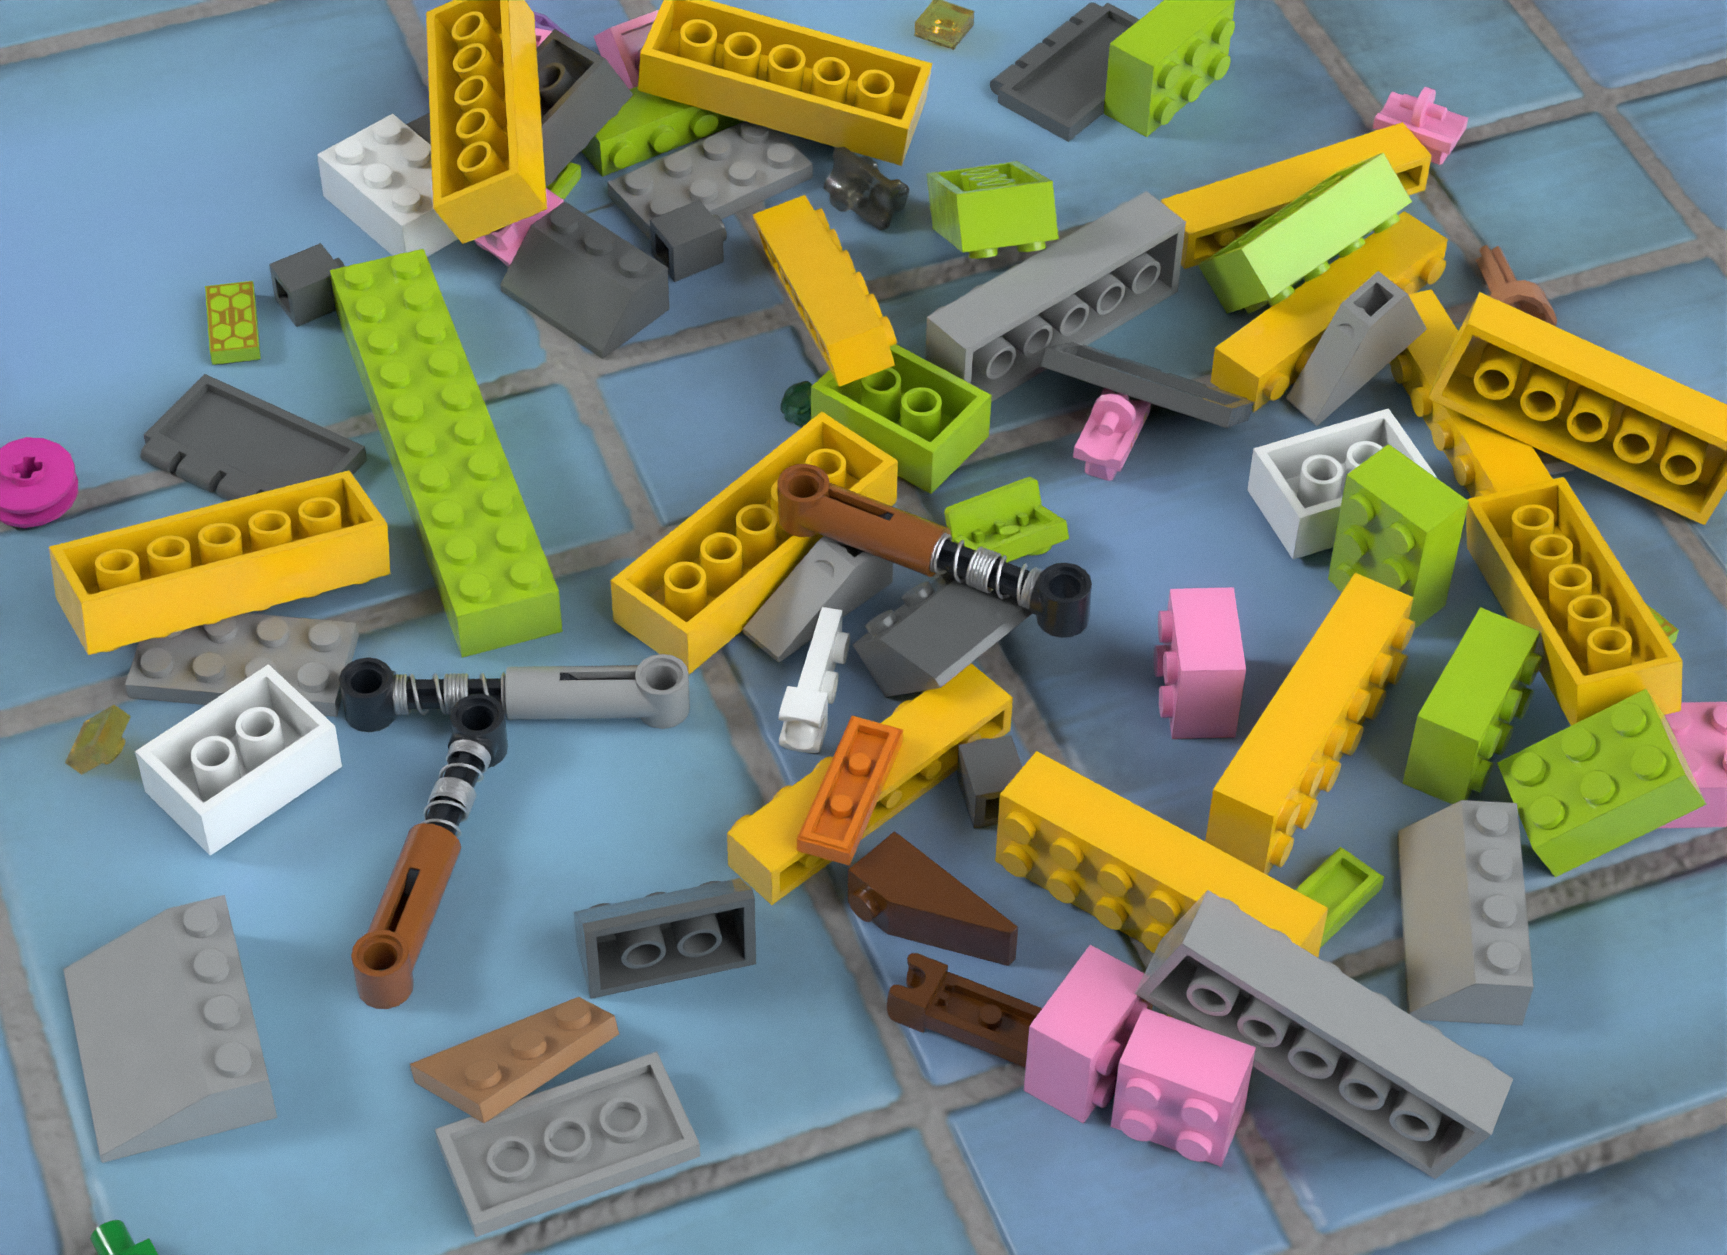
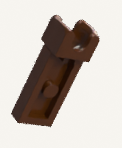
[887,953,1042,1067]

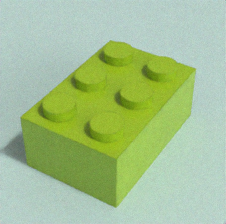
[1104,0,1235,137]
[811,344,992,494]
[1328,444,1469,630]
[1402,607,1543,804]
[1497,689,1707,877]

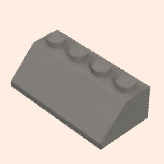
[1397,800,1534,1025]

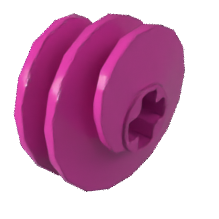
[0,437,78,528]

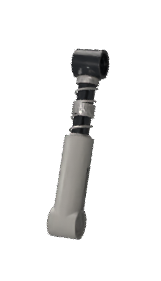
[339,654,690,732]

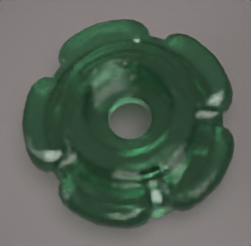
[780,381,813,427]

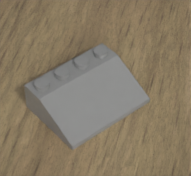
[63,895,277,1163]

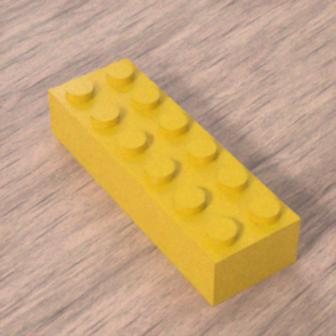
[426,0,547,244]
[638,0,933,166]
[1428,292,1727,525]
[610,412,898,674]
[49,470,391,655]
[1466,477,1683,726]
[1205,573,1416,875]
[995,751,1328,958]

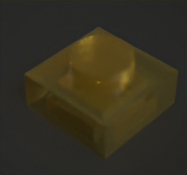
[914,0,974,50]
[65,704,131,775]

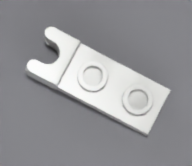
[778,607,850,753]

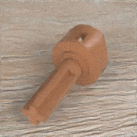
[1475,245,1557,326]

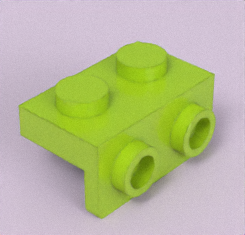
[944,476,1069,563]

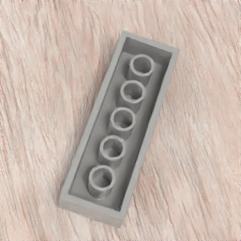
[925,191,1186,402]
[1135,890,1513,1179]

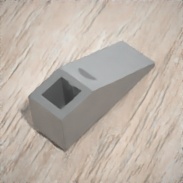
[1286,271,1427,426]
[743,536,893,663]

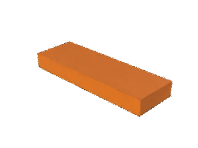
[797,716,903,866]

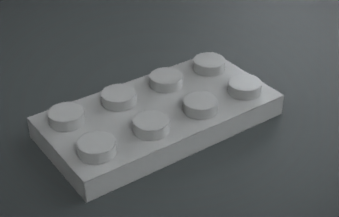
[607,121,813,241]
[125,613,359,717]
[435,1052,700,1237]

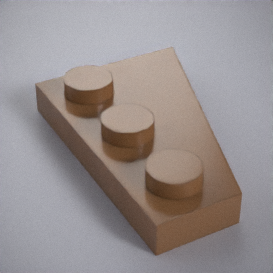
[410,997,619,1123]

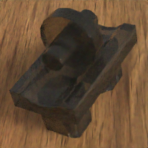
[823,147,910,231]

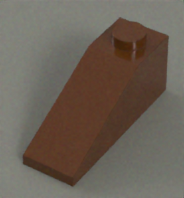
[848,831,1018,966]

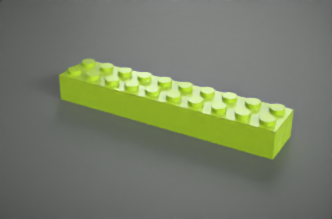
[330,249,563,658]

